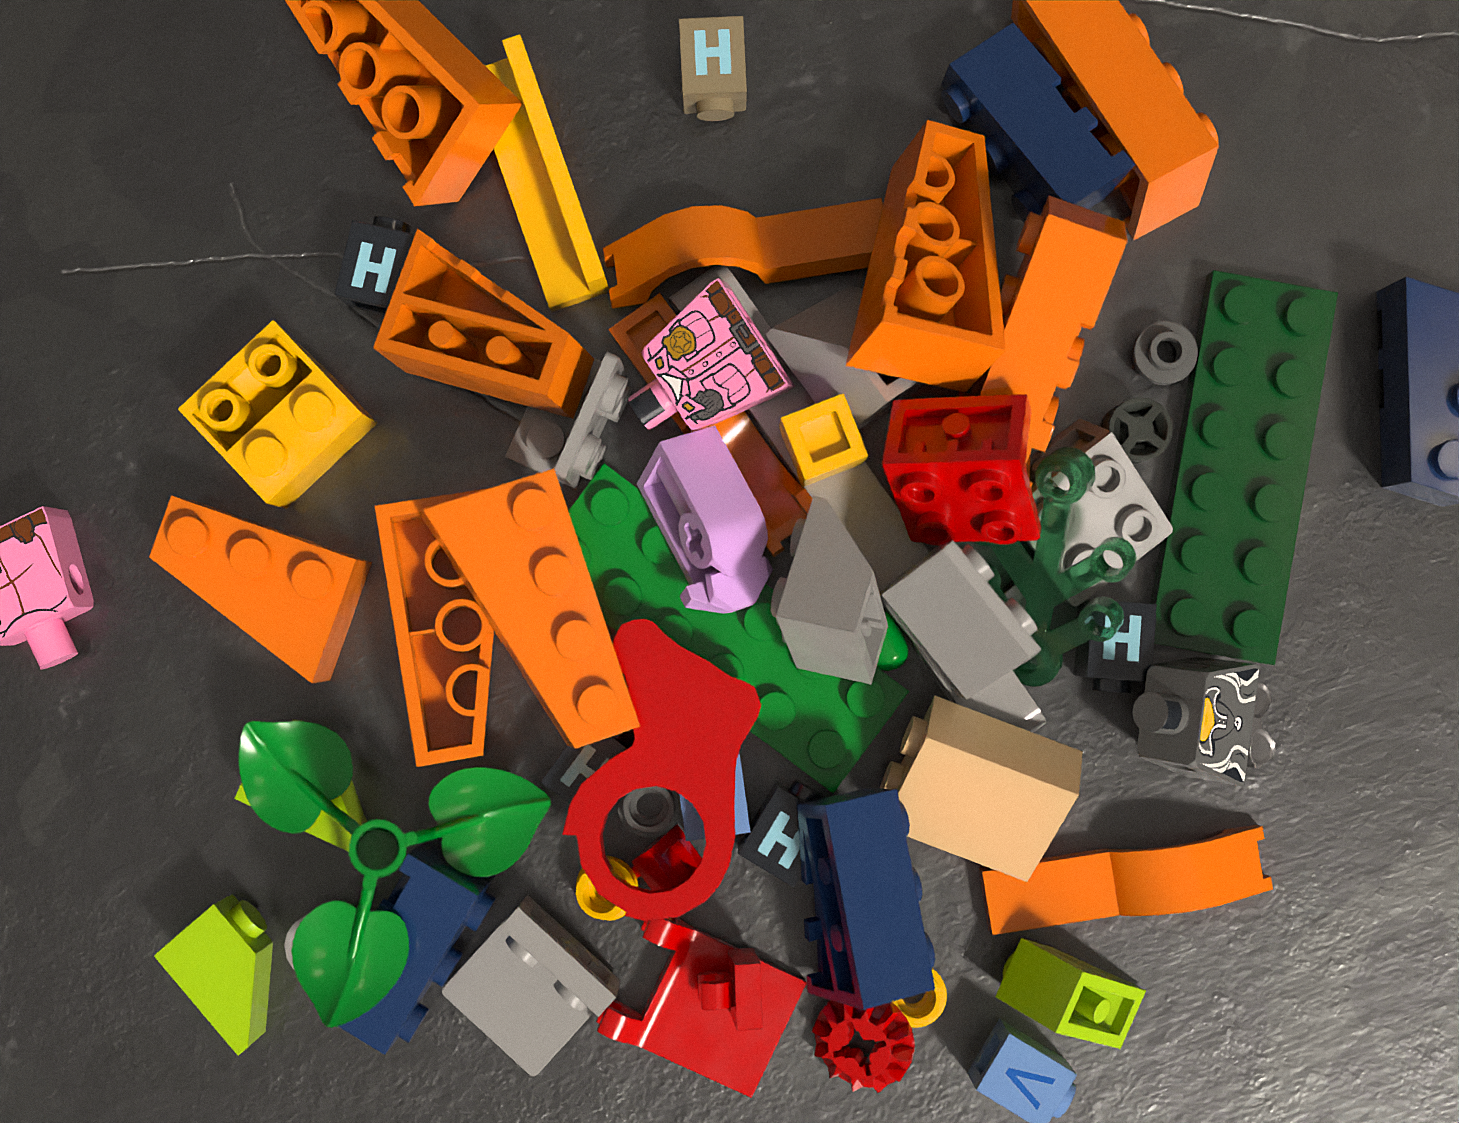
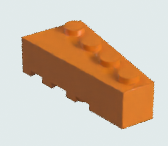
[285,0,523,206]
[1011,0,1219,241]
[845,120,1006,392]
[956,196,1127,487]
[421,468,640,749]
[375,488,494,767]

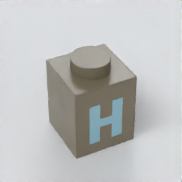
[679,16,747,121]

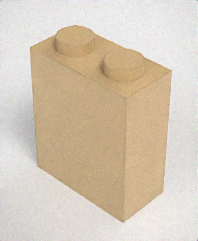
[880,696,1083,882]

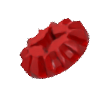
[812,1000,915,1093]

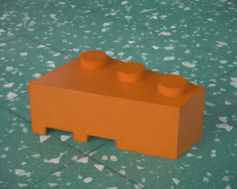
[373,228,594,419]

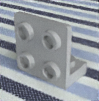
[505,352,632,489]
[1026,418,1173,606]
[442,895,621,1076]

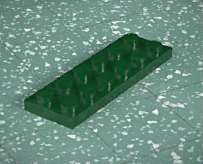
[1150,270,1338,666]

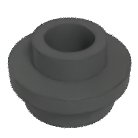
[1132,321,1198,385]
[618,786,681,838]

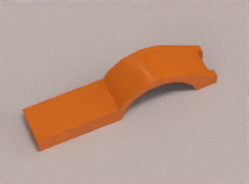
[603,198,883,309]
[608,293,813,557]
[978,825,1273,935]

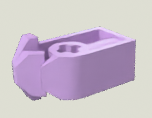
[637,425,772,614]

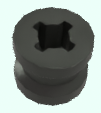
[1099,397,1173,465]

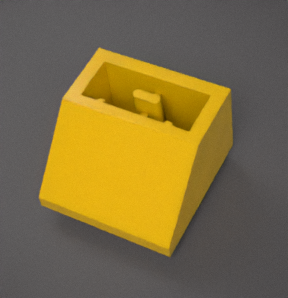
[178,320,378,509]

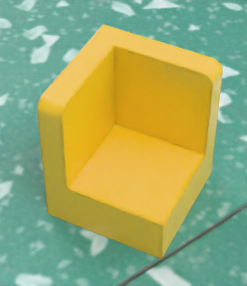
[779,393,868,487]

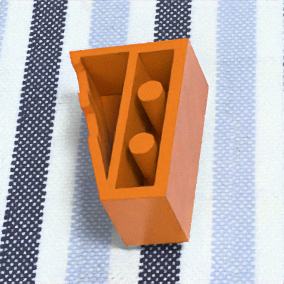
[149,496,372,683]

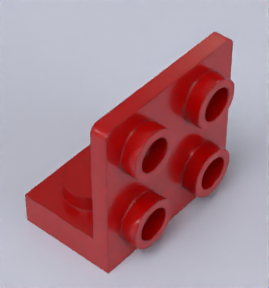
[882,394,1041,546]

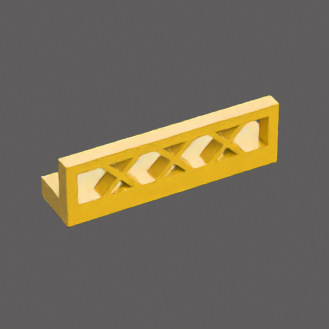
[486,34,609,312]

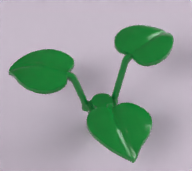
[239,721,551,1027]

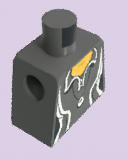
[1132,657,1260,786]

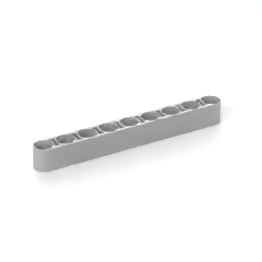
[668,265,1047,732]

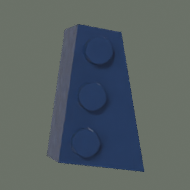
[941,22,1136,223]
[1376,277,1459,507]
[797,788,935,1010]
[338,839,496,1055]

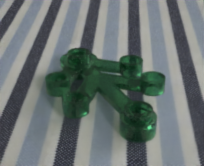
[975,447,1136,687]

